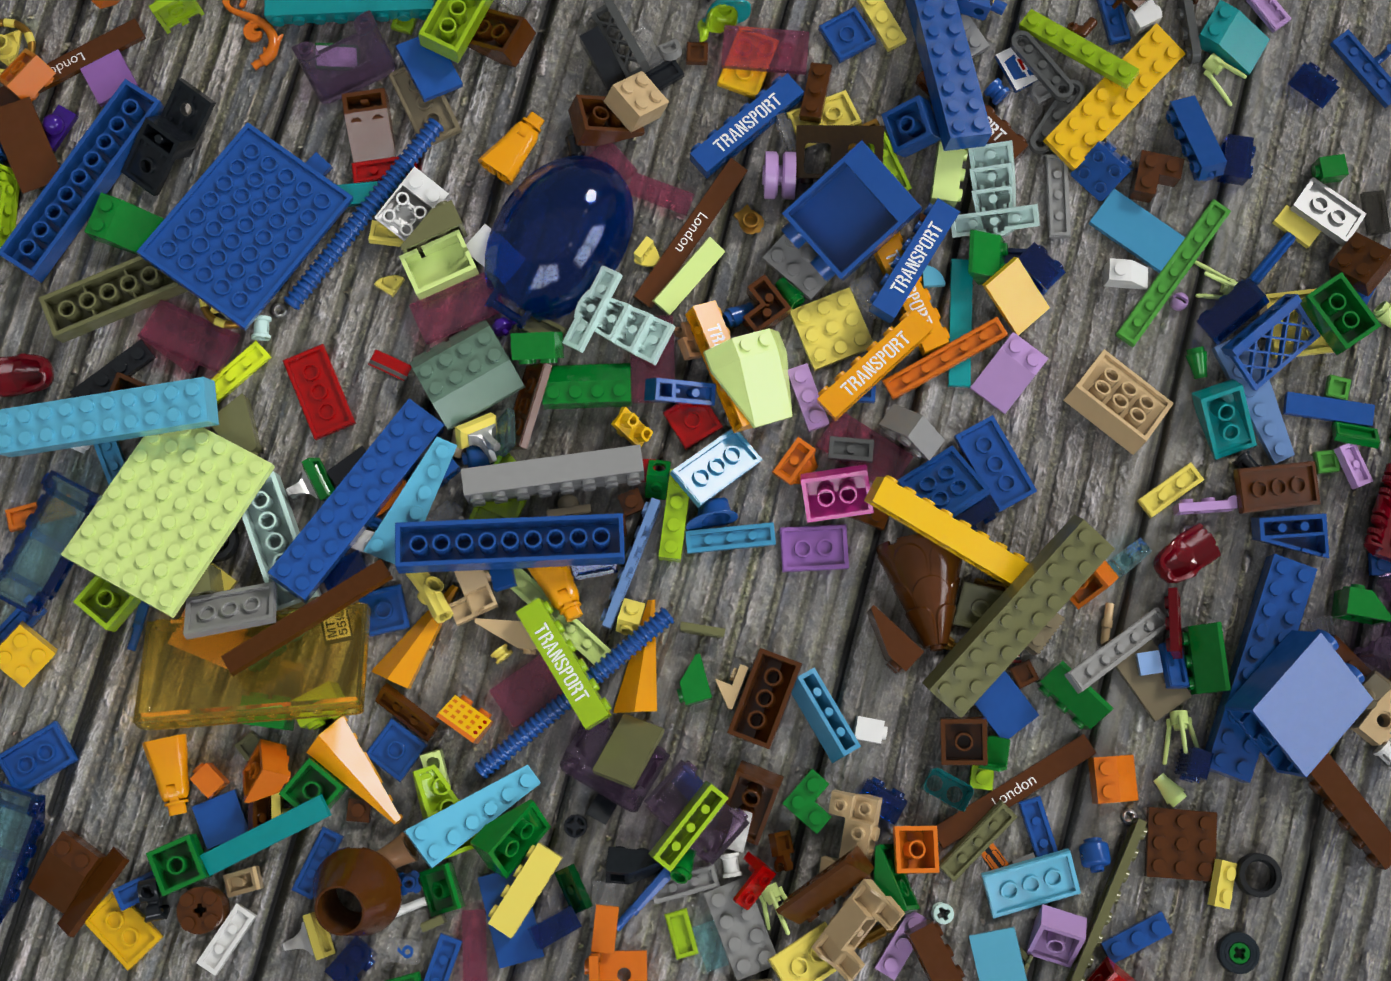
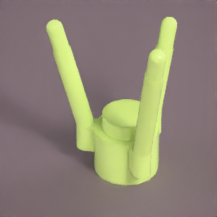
[1202,53,1247,106]
[1194,261,1243,302]
[1162,710,1200,765]
[759,882,790,935]

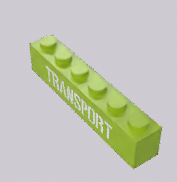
[516,598,612,730]

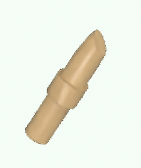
[1100,602,1114,645]

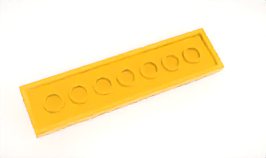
[1043,23,1186,171]

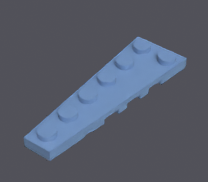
[1212,340,1295,465]
[600,498,661,630]

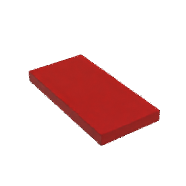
[282,344,356,440]

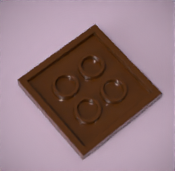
[1144,807,1217,882]

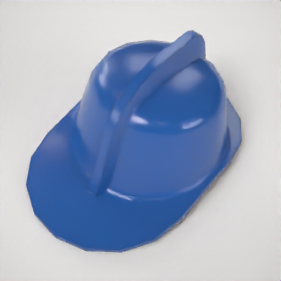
[686,498,738,531]

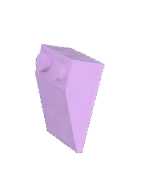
[970,332,1049,415]

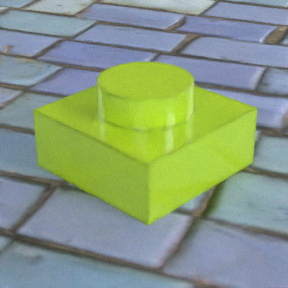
[969,765,994,791]

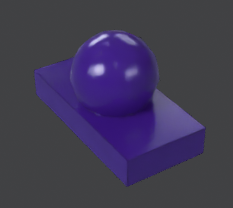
[42,104,79,152]

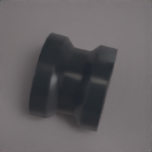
[564,814,587,838]

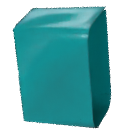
[920,768,974,812]

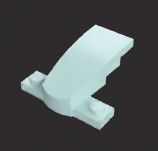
[951,140,1040,238]
[562,265,675,366]

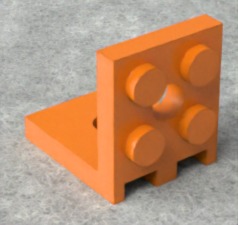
[584,950,647,981]

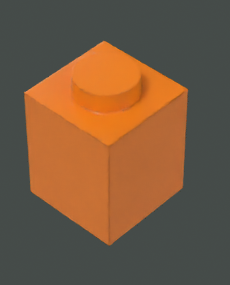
[190,763,230,799]

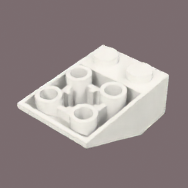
[374,166,450,241]

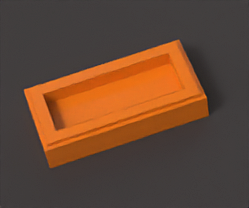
[591,904,619,954]

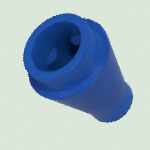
[722,302,754,329]

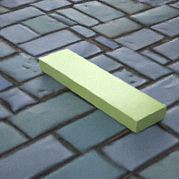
[652,237,725,315]

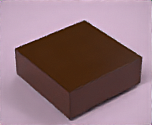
[686,42,708,65]
[1008,659,1039,689]

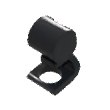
[137,878,170,923]

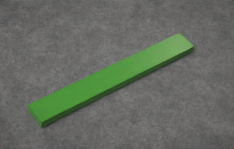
[1115,199,1231,348]

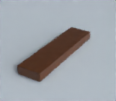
[57,847,130,938]

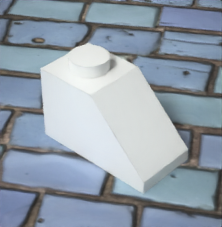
[1103,258,1148,290]

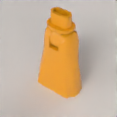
[478,112,545,185]
[527,566,583,622]
[142,734,190,816]

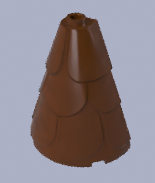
[876,534,963,652]

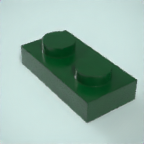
[554,864,593,915]

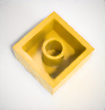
[0,621,58,688]

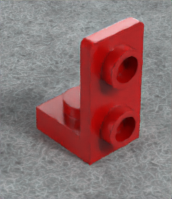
[733,851,776,910]

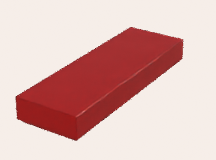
[351,156,418,183]

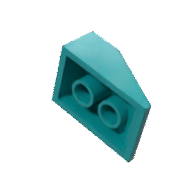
[1199,0,1270,75]
[1191,379,1257,460]

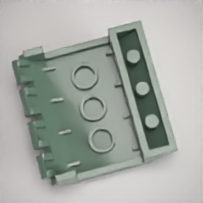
[410,320,525,431]

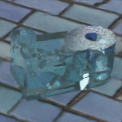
[1107,537,1152,579]

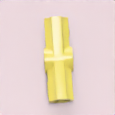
[405,572,453,623]

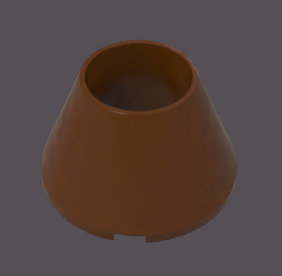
[313,847,402,936]

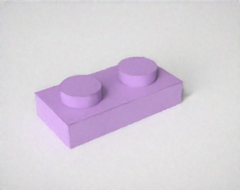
[1333,443,1373,490]

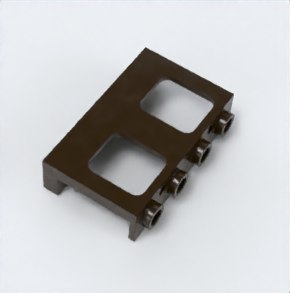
[796,125,885,184]

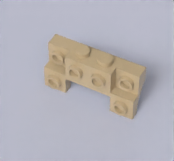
[449,570,498,626]
[819,789,882,887]
[811,879,905,981]

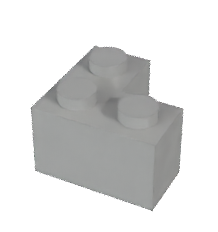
[879,404,945,461]

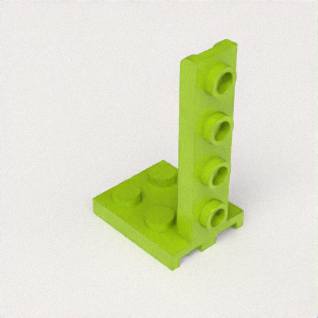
[149,0,205,34]

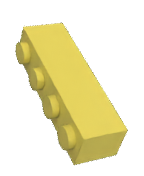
[488,843,563,938]

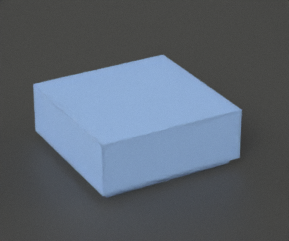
[1135,650,1163,676]

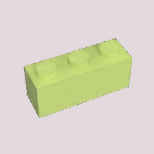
[929,140,968,208]

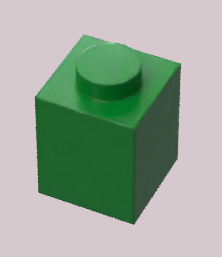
[1311,154,1349,184]

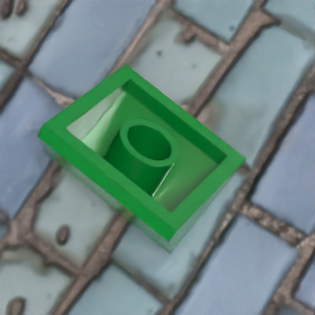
[419,862,465,917]

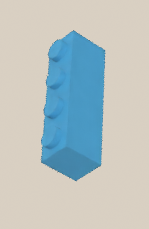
[791,667,861,763]

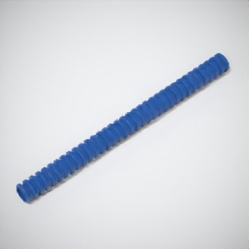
[283,118,444,310]
[474,607,675,779]

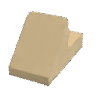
[715,664,749,710]
[223,866,264,898]

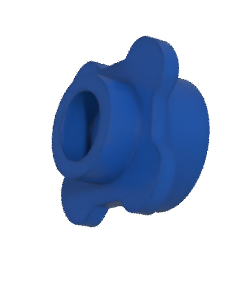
[398,870,422,895]

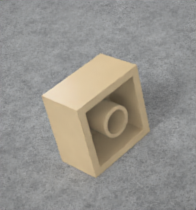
[604,71,669,132]

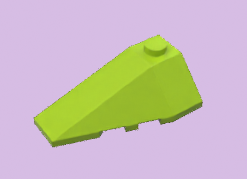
[412,764,479,859]

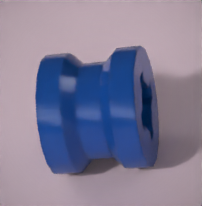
[983,78,1011,105]

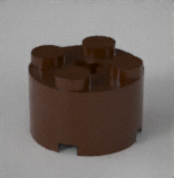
[177,885,230,934]

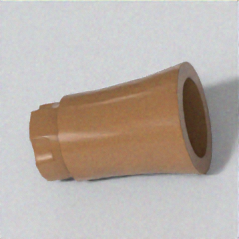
[376,832,418,869]

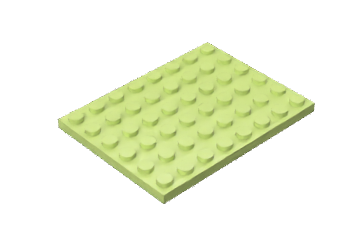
[61,427,275,618]

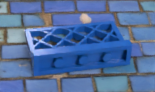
[1221,294,1320,391]

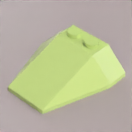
[703,328,792,428]

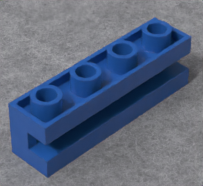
[1166,95,1227,181]

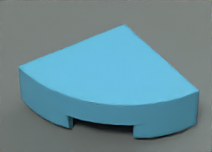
[922,265,946,288]

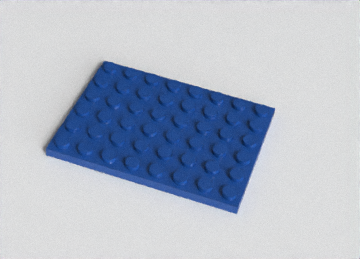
[136,122,353,331]

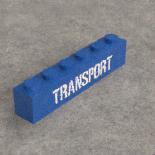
[690,73,804,179]
[868,198,960,324]

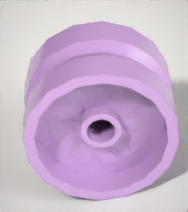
[762,151,796,200]

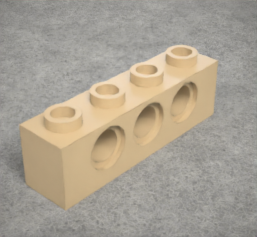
[1350,676,1391,746]

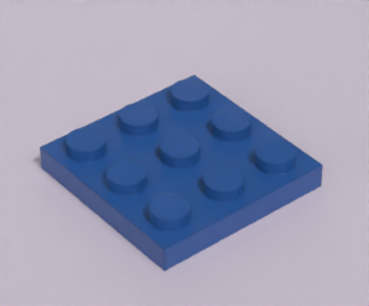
[898,445,991,518]

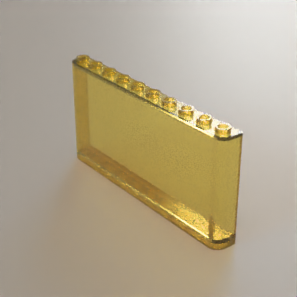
[133,602,371,730]

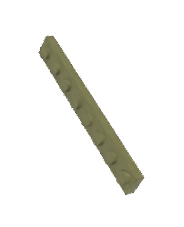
[1065,818,1147,981]

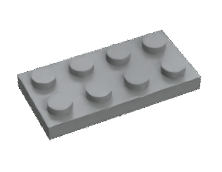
[183,581,277,640]
[704,876,776,981]

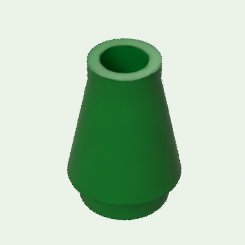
[775,277,805,310]
[1185,346,1208,379]
[670,849,696,884]

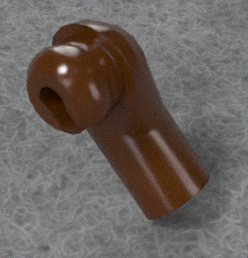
[1067,17,1098,38]

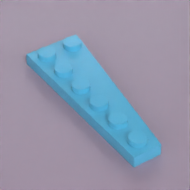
[363,437,457,564]
[404,765,541,868]

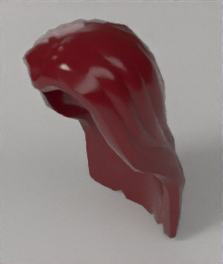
[0,353,54,397]
[1154,523,1221,583]

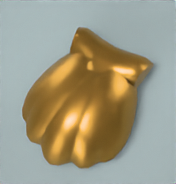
[733,204,764,235]

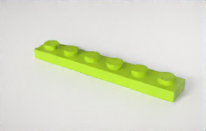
[1019,9,1140,89]

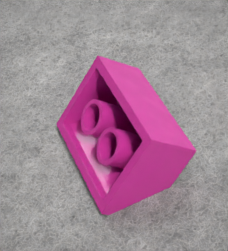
[801,464,874,523]

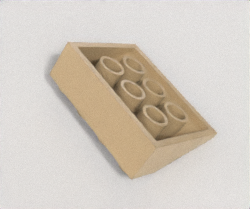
[1063,349,1174,455]

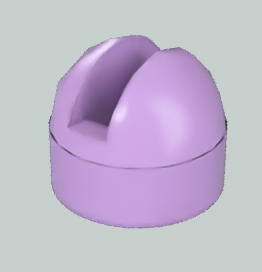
[1170,292,1189,311]

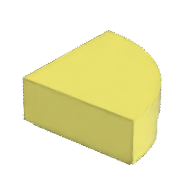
[374,275,405,297]

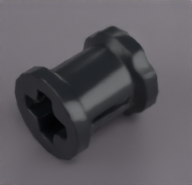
[1232,450,1262,469]

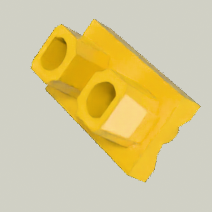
[611,407,653,447]

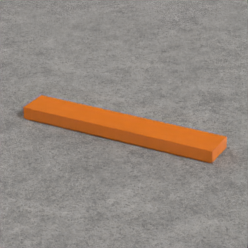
[882,317,1008,401]

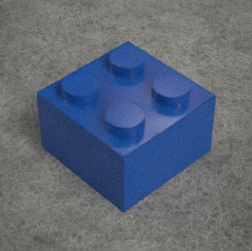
[881,95,941,158]

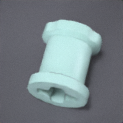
[251,315,272,341]
[930,902,954,924]

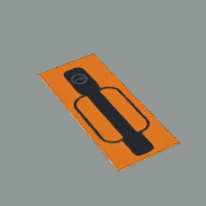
[981,843,1009,870]

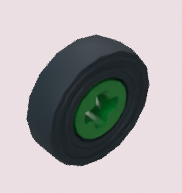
[1216,931,1260,974]

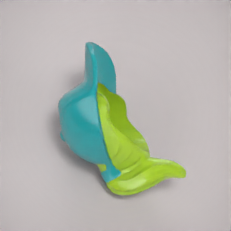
[697,0,751,42]

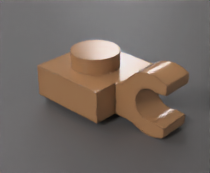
[673,322,702,360]

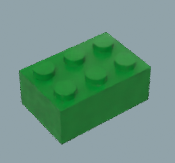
[1300,272,1382,356]

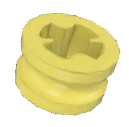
[490,644,513,665]

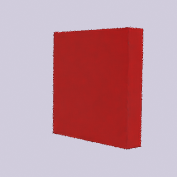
[663,404,723,450]

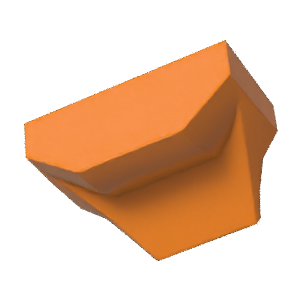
[772,437,818,485]

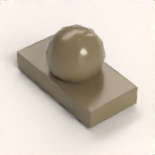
[546,494,592,516]

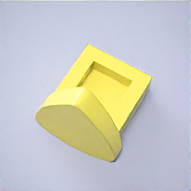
[634,236,660,267]

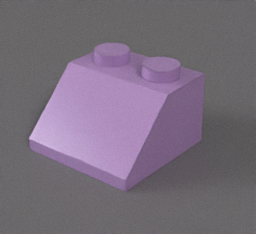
[1026,904,1087,968]

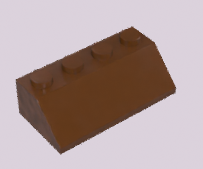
[727,648,802,750]
[776,845,875,925]

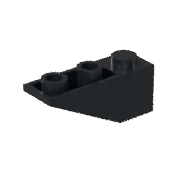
[606,846,664,885]

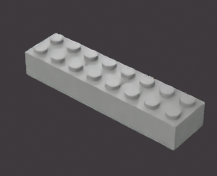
[461,445,645,507]

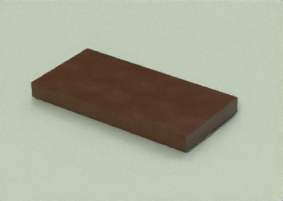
[0,97,60,194]
[502,363,552,450]
[1233,461,1321,514]

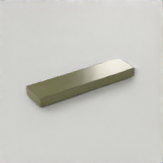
[939,800,1017,882]

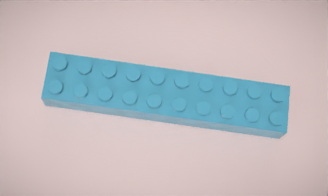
[0,377,219,457]

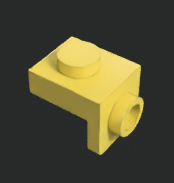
[615,598,645,636]

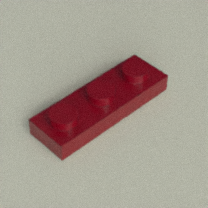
[1164,587,1183,659]

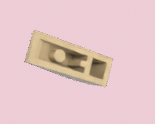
[475,618,538,655]

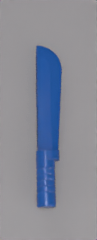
[127,601,150,651]
[617,867,671,931]

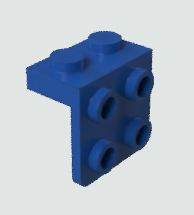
[1071,140,1135,201]

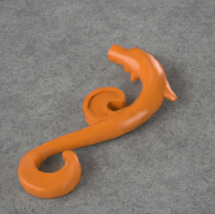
[222,0,284,70]

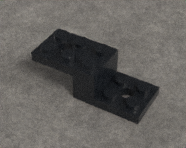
[121,78,216,196]

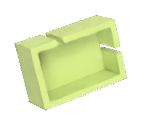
[399,229,480,302]

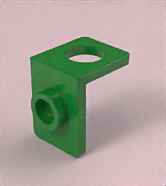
[645,460,671,500]
[978,736,1010,772]

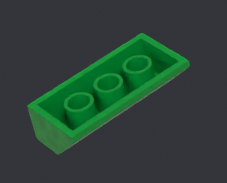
[542,363,632,410]

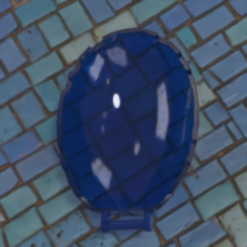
[484,155,634,329]

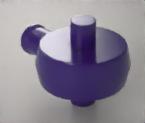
[491,317,518,337]

